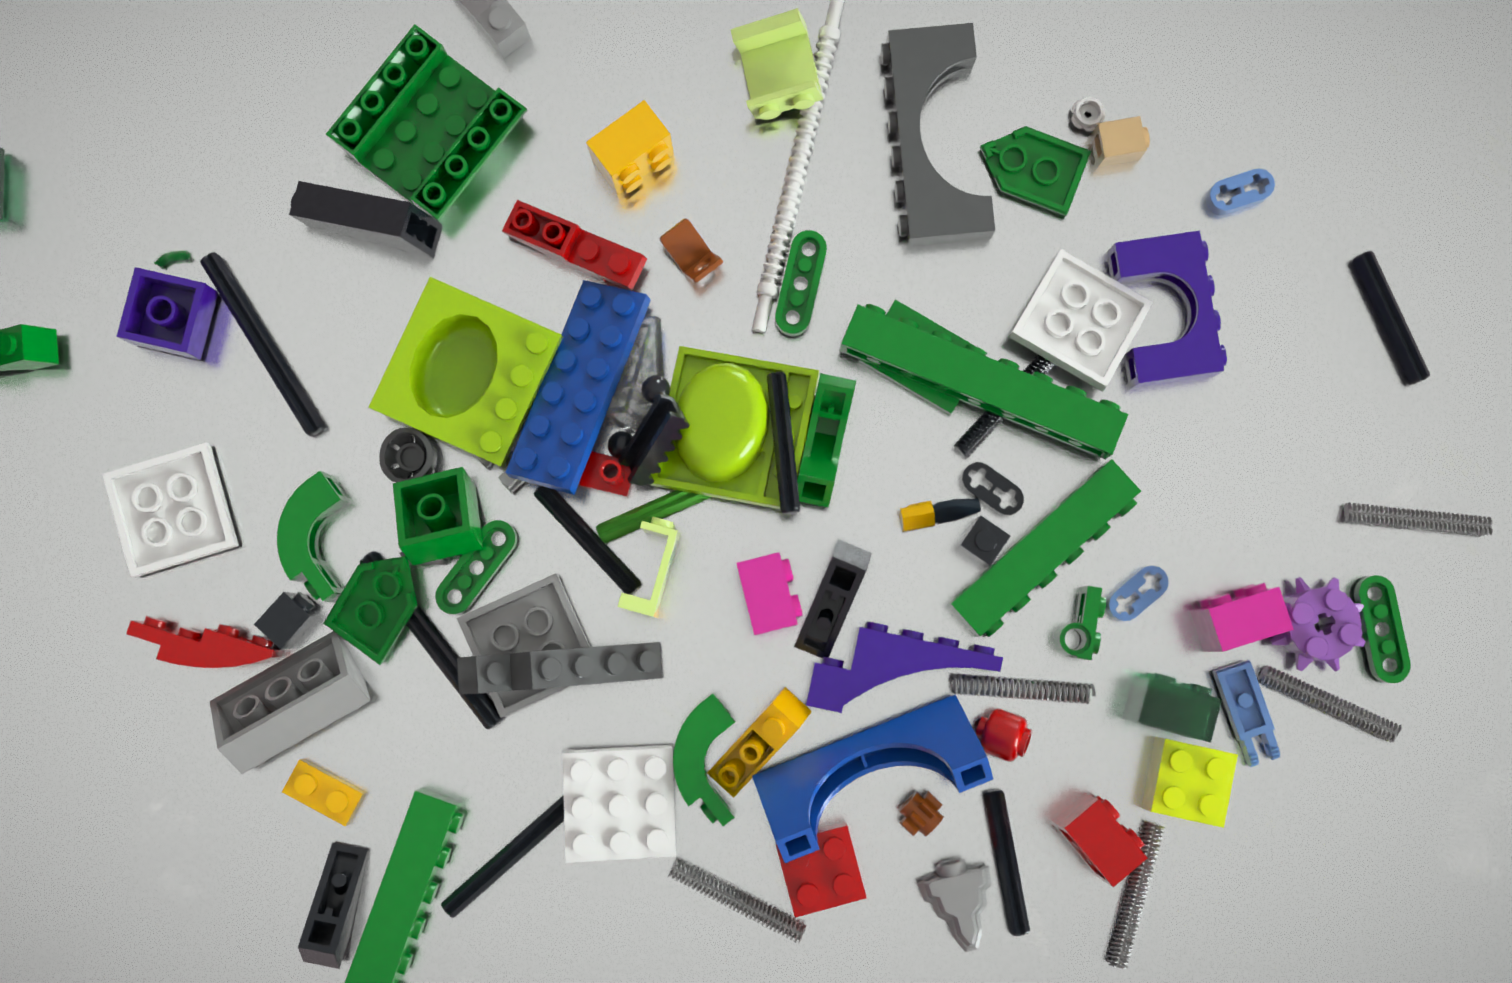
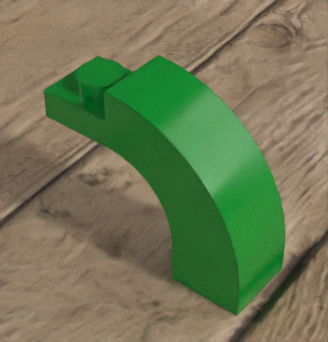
[797,373,856,508]
[277,471,349,602]
[673,692,736,827]

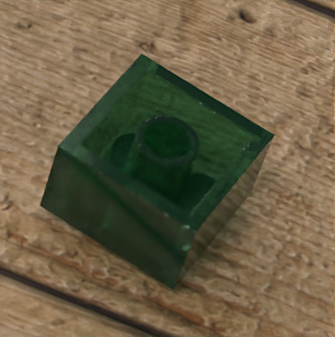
[1122,672,1222,743]

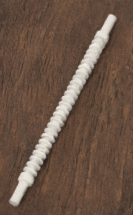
[752,0,845,333]

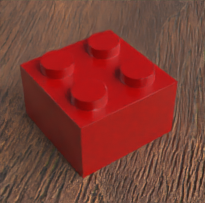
[1052,793,1148,888]
[775,821,867,918]

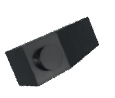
[794,540,872,658]
[298,842,368,969]

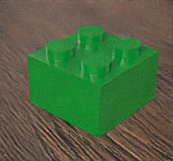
[393,467,483,566]

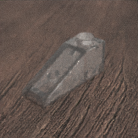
[605,316,664,434]

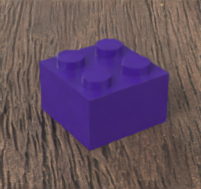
[116,267,218,360]

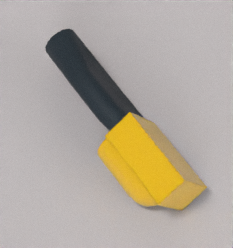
[900,499,981,531]

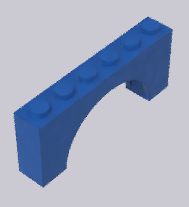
[752,694,993,863]

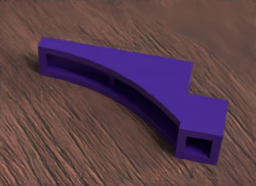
[805,621,1003,713]

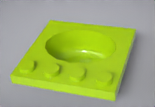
[368,277,563,468]
[650,346,820,509]

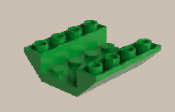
[326,24,528,221]

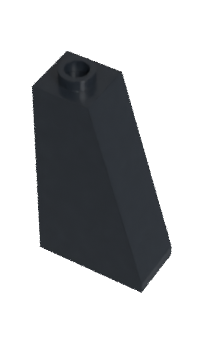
[289,181,443,258]

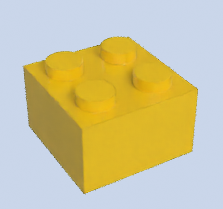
[586,100,674,195]

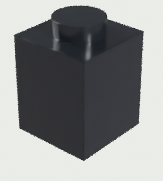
[955,515,1011,568]
[254,592,319,649]

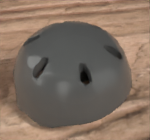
[379,428,437,483]

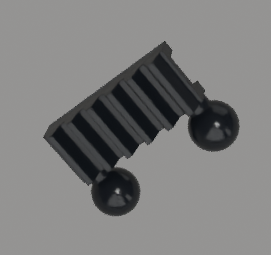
[607,375,690,486]

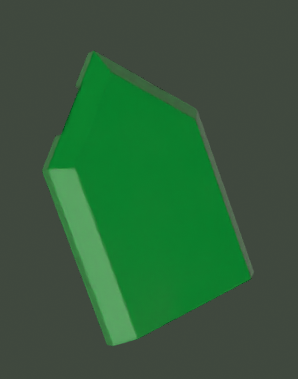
[980,126,1091,216]
[323,556,418,665]

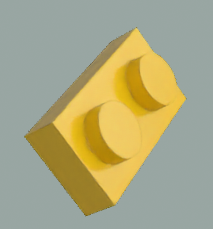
[282,759,366,826]

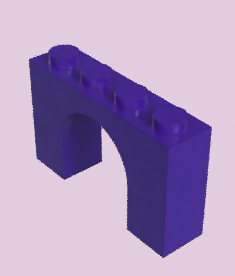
[1108,230,1227,389]

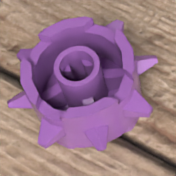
[1271,577,1366,672]

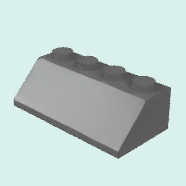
[209,631,370,774]

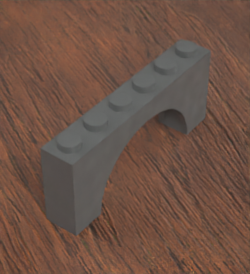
[881,23,995,247]

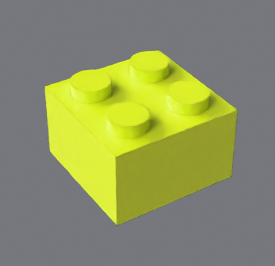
[1141,737,1238,828]

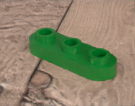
[775,230,827,336]
[435,520,517,615]
[1354,575,1411,683]

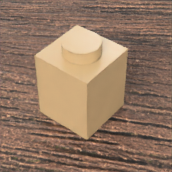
[1092,116,1150,167]

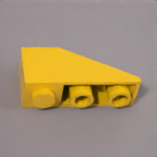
[707,687,812,798]

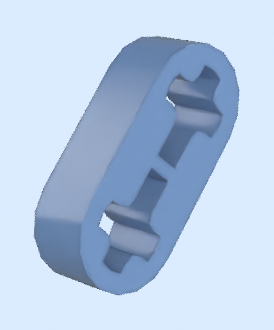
[1205,168,1275,215]
[1106,566,1169,622]

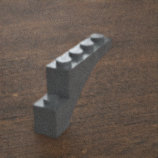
[457,642,662,695]

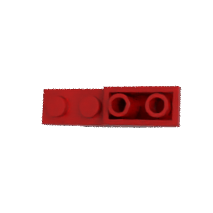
[502,200,647,291]
[126,616,284,668]

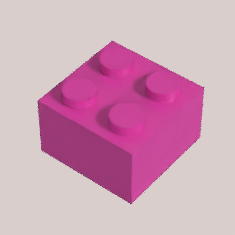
[736,552,803,636]
[1190,582,1294,652]

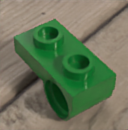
[1054,586,1106,660]

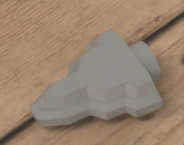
[917,859,991,952]

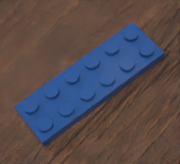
[505,280,651,495]

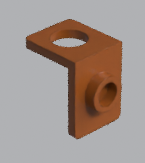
[659,218,723,283]

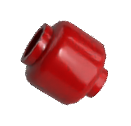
[976,709,1032,762]

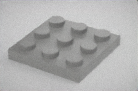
[457,573,590,718]

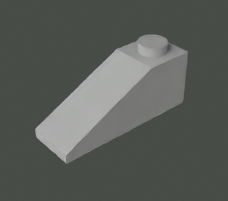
[455,0,531,59]

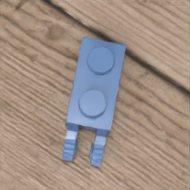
[1212,660,1280,768]

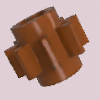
[898,791,944,837]

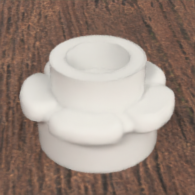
[1071,97,1105,132]

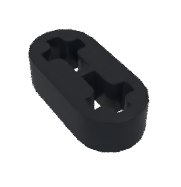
[960,462,1024,516]

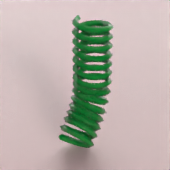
[154,250,190,268]

